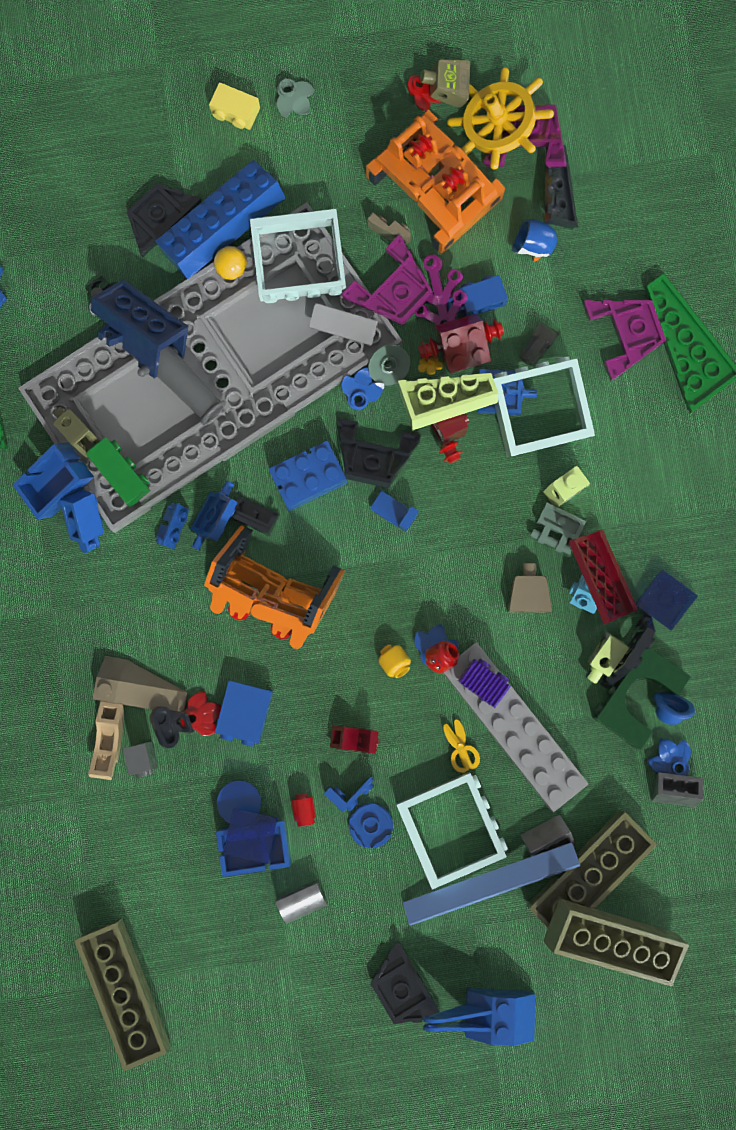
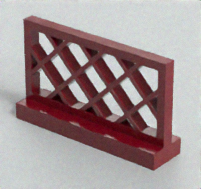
[569,529,638,624]

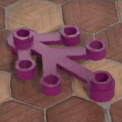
[415,254,467,325]

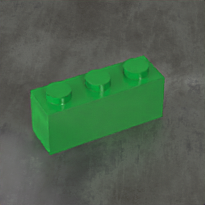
[85,437,151,507]

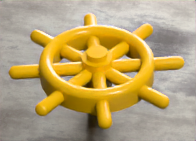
[447,67,554,170]

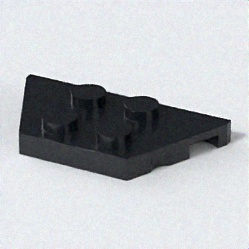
[127,183,202,257]
[370,941,440,1024]

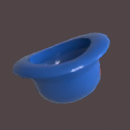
[653,692,695,725]

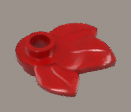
[407,75,442,112]
[180,692,222,736]

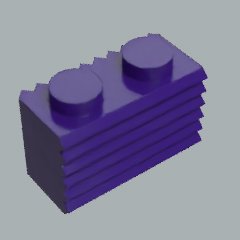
[457,658,511,708]

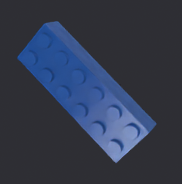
[155,160,285,279]

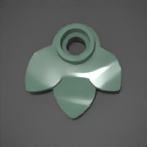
[276,79,315,118]

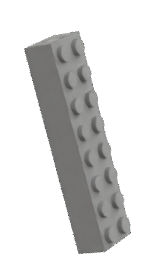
[443,642,588,812]

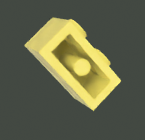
[209,82,260,130]

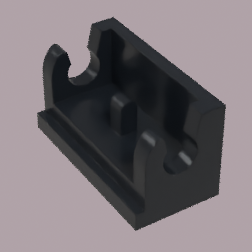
[230,497,280,536]

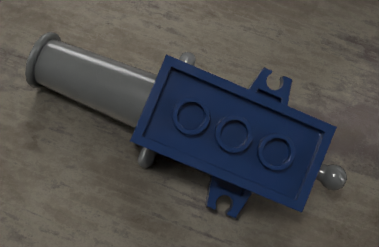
[91,279,226,425]

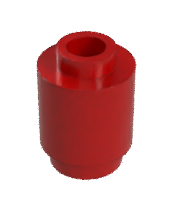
[291,793,316,827]

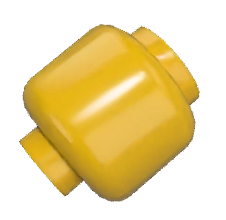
[378,645,411,678]

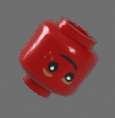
[426,641,459,673]

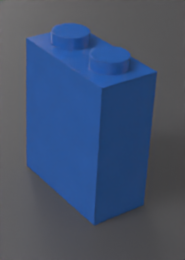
[215,681,273,747]

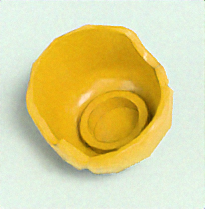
[214,246,248,280]

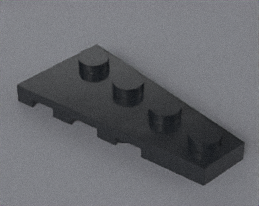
[545,145,578,229]

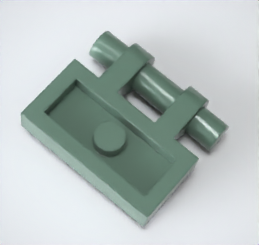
[530,503,586,555]

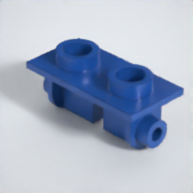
[155,502,189,550]

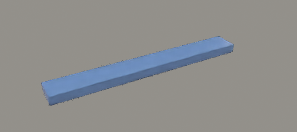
[403,843,581,925]

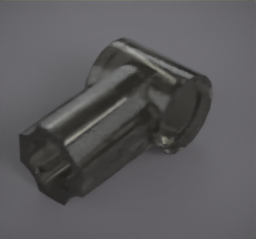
[519,321,559,367]

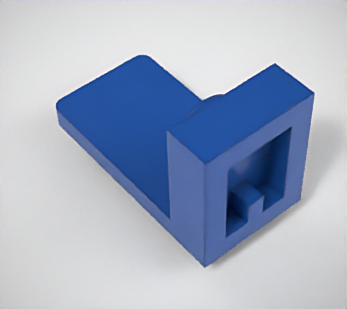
[371,491,419,532]
[324,776,374,812]

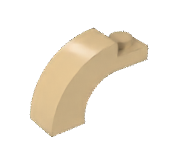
[88,701,124,780]

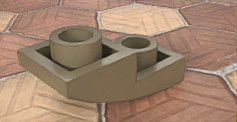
[368,213,411,244]

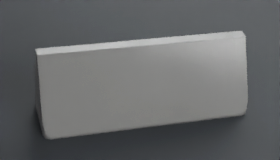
[309,303,378,346]

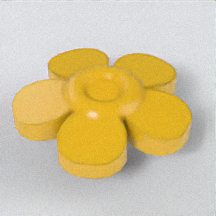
[418,357,443,375]

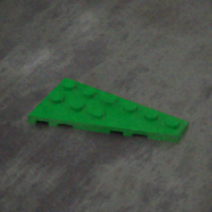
[645,273,736,414]

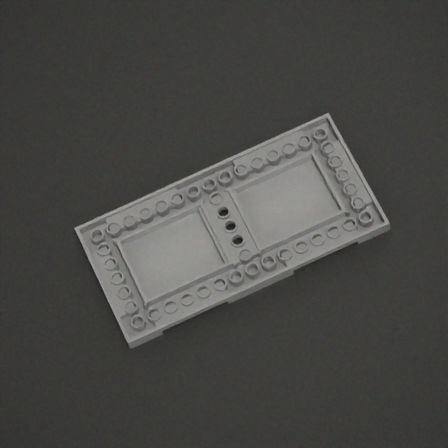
[18,202,402,533]

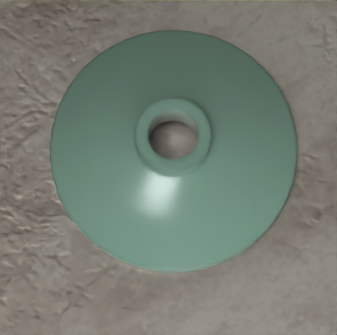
[368,344,410,386]

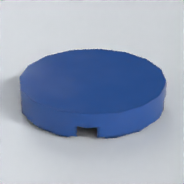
[217,780,261,825]
[349,803,393,848]

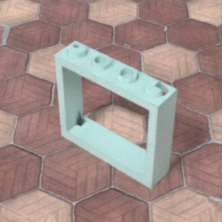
[250,209,346,303]
[494,356,595,457]
[396,772,508,889]

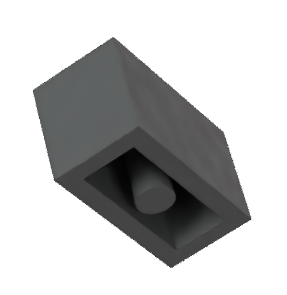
[123,742,159,778]

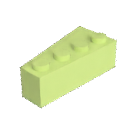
[398,373,499,430]

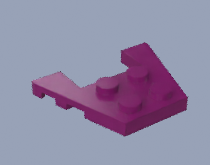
[484,105,567,167]
[342,235,433,325]
[583,300,666,381]

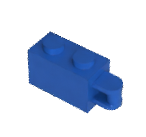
[446,275,508,317]
[60,490,104,553]

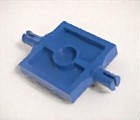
[477,369,537,415]
[190,481,238,551]

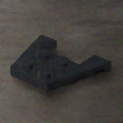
[338,418,421,488]
[600,612,656,689]

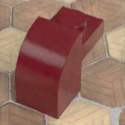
[330,725,379,754]

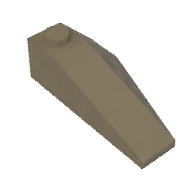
[92,656,188,712]

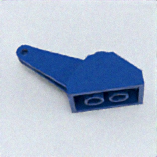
[423,988,536,1046]

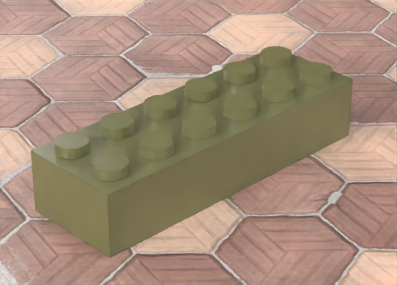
[526,810,657,928]
[543,899,689,986]
[74,918,171,1071]

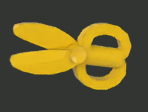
[443,719,480,773]

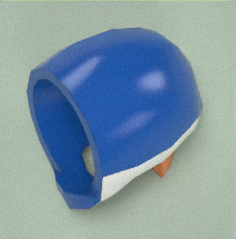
[511,219,557,262]

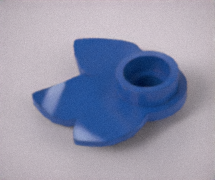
[341,367,384,410]
[414,624,458,666]
[648,738,691,776]

